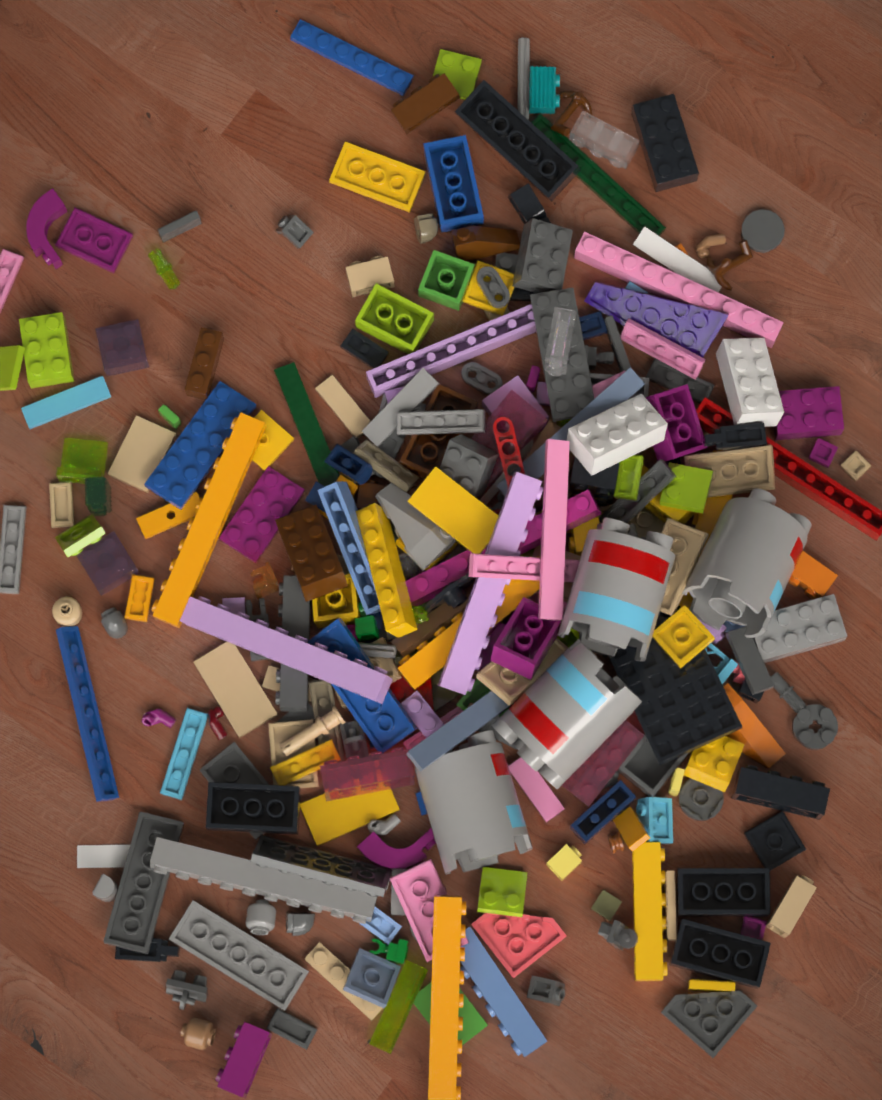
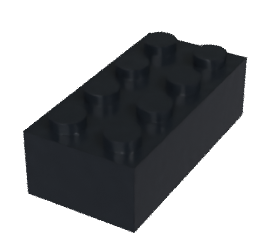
[631,94,699,192]
[731,765,830,820]
[206,782,301,835]
[676,868,770,916]
[669,919,771,989]

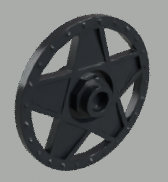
[423,573,476,613]

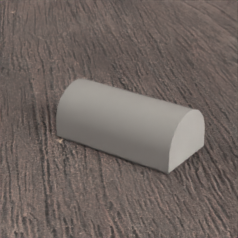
[92,874,119,902]

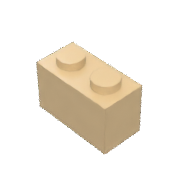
[345,256,395,298]

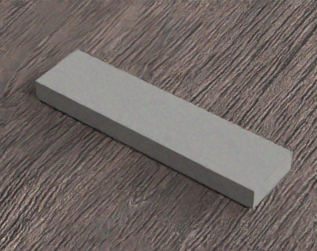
[362,368,439,447]
[397,409,485,435]
[0,505,27,594]

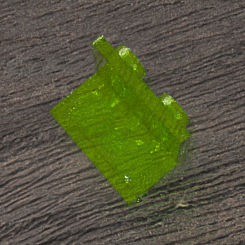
[56,438,108,485]

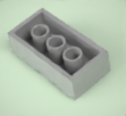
[753,594,847,663]

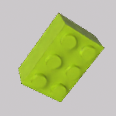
[355,283,434,354]
[19,312,75,389]

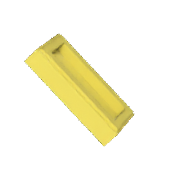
[668,768,685,797]

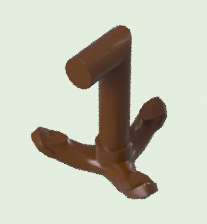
[551,91,593,136]
[707,240,753,291]

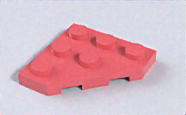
[471,913,567,979]

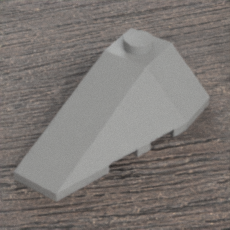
[376,483,456,570]

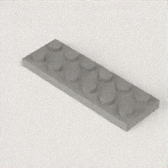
[169,900,309,1011]

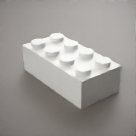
[716,338,784,427]
[567,393,668,476]

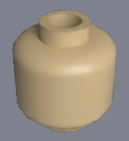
[52,596,83,627]

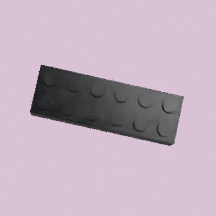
[455,80,581,202]

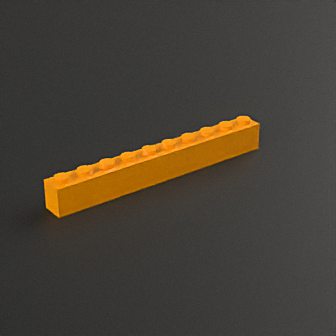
[151,412,267,628]
[428,895,466,1100]

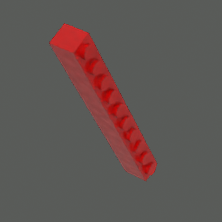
[696,397,882,541]

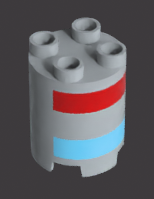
[682,488,812,638]
[558,518,676,661]
[492,639,642,789]
[414,730,533,875]

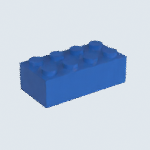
[423,135,484,233]

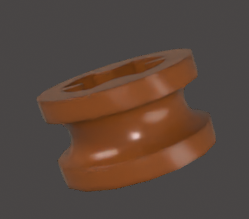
[607,831,624,854]

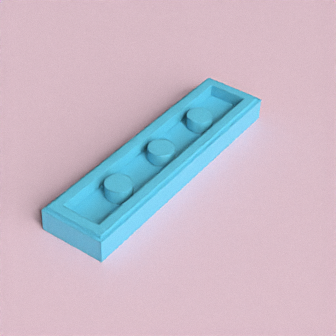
[21,376,111,429]
[160,708,208,800]

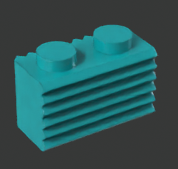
[529,66,560,114]

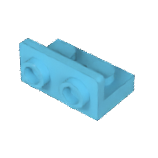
[636,797,673,844]

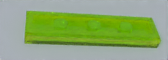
[369,960,428,1054]

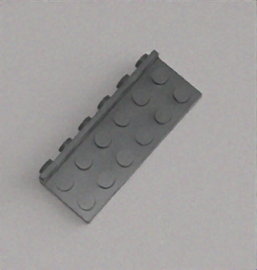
[250,835,392,897]

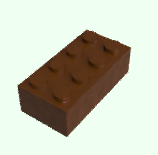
[400,384,478,479]
[275,504,348,602]

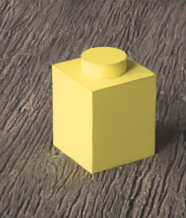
[546,844,582,881]

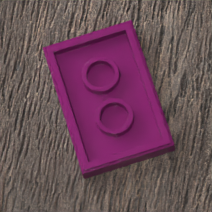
[55,207,133,273]

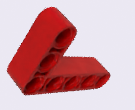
[492,416,535,516]

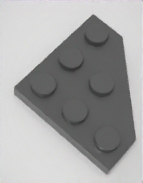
[661,991,757,1058]

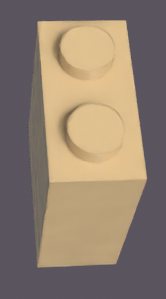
[766,875,817,938]

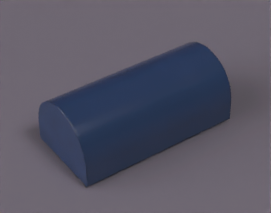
[324,444,373,485]

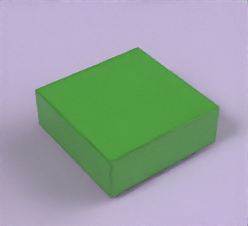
[158,404,181,429]

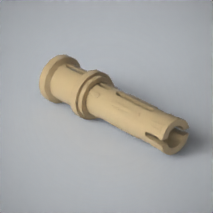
[279,706,346,756]

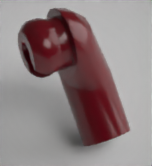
[208,706,228,740]

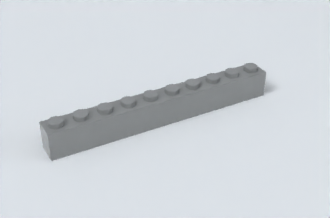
[150,837,377,924]

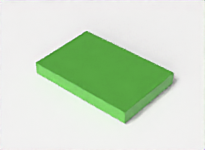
[410,982,488,1046]

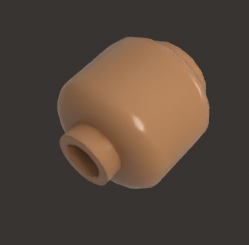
[181,1018,216,1050]

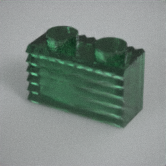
[85,477,112,516]

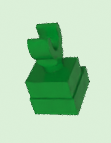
[355,602,380,642]
[370,939,410,965]

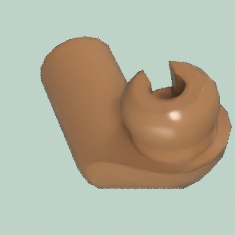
[696,233,726,258]

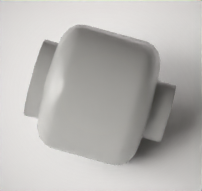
[246,900,276,935]

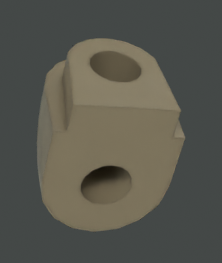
[414,214,438,244]

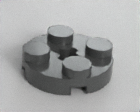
[792,704,838,750]

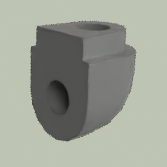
[101,607,128,639]
[286,912,315,936]

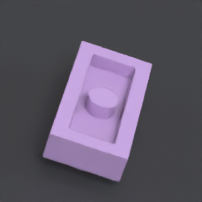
[401,691,444,738]

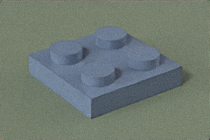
[343,948,401,1008]

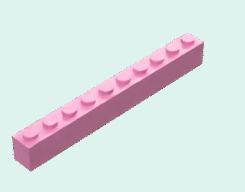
[574,232,783,348]

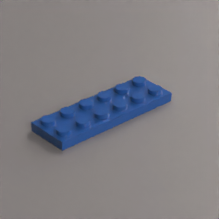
[144,381,256,510]
[307,618,417,755]

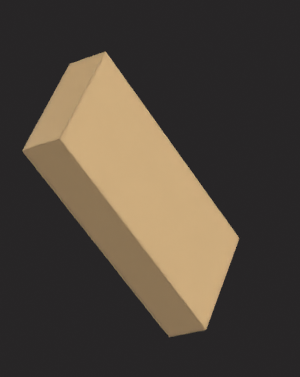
[49,482,74,528]

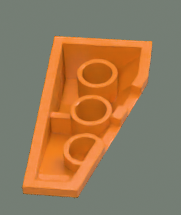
[724,683,786,769]

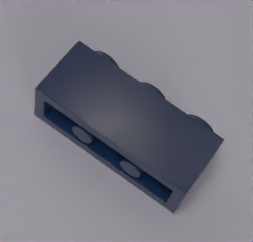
[570,780,636,845]

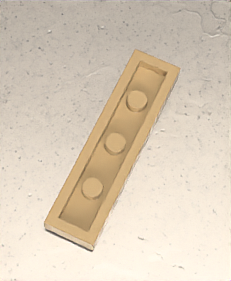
[305,942,383,1021]

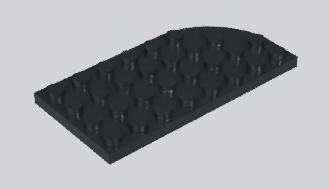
[608,606,742,765]

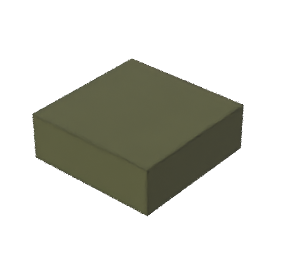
[591,890,622,921]

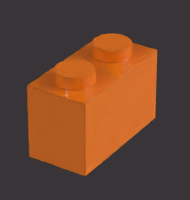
[788,551,838,600]

